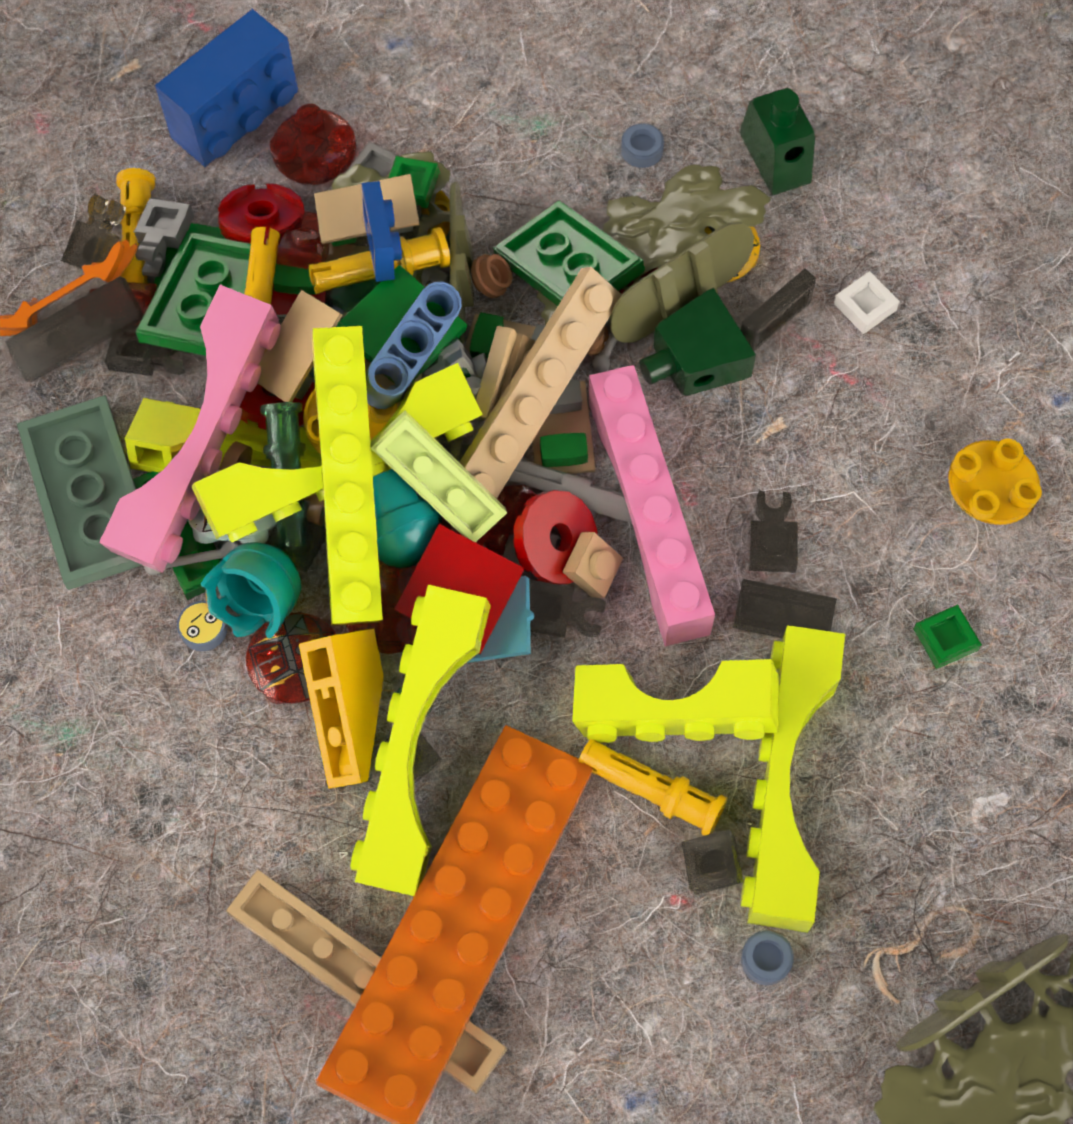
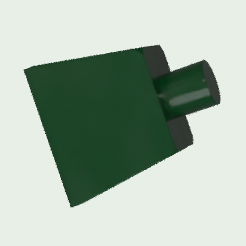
[740,88,815,196]
[639,288,756,396]

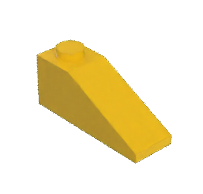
[299,628,384,789]

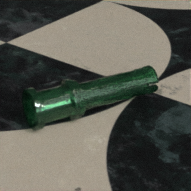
[260,402,308,549]

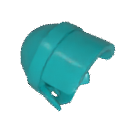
[373,469,442,569]
[201,542,301,639]

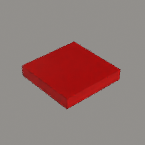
[394,524,525,655]

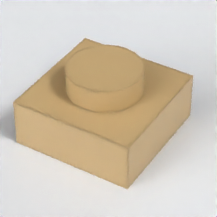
[563,532,623,598]

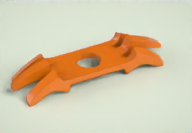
[0,239,138,336]

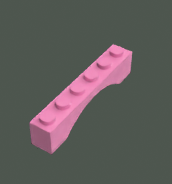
[99,285,281,573]
[588,365,715,647]

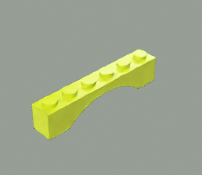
[312,326,383,625]
[191,363,483,543]
[125,398,392,473]
[350,585,491,896]
[740,625,845,933]

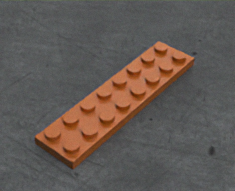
[316,725,593,1124]

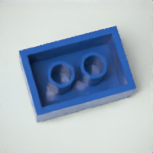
[155,8,298,167]

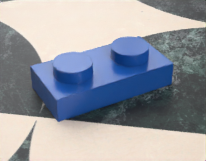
[361,181,402,282]

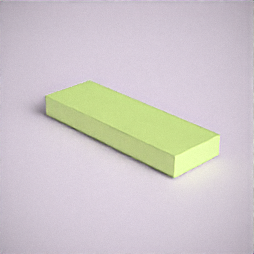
[370,410,507,542]

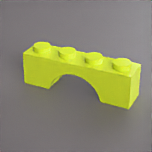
[572,659,779,743]

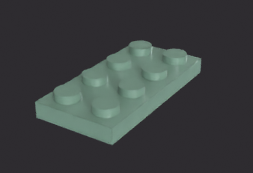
[17,395,142,590]

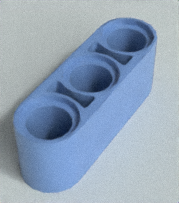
[365,281,462,409]

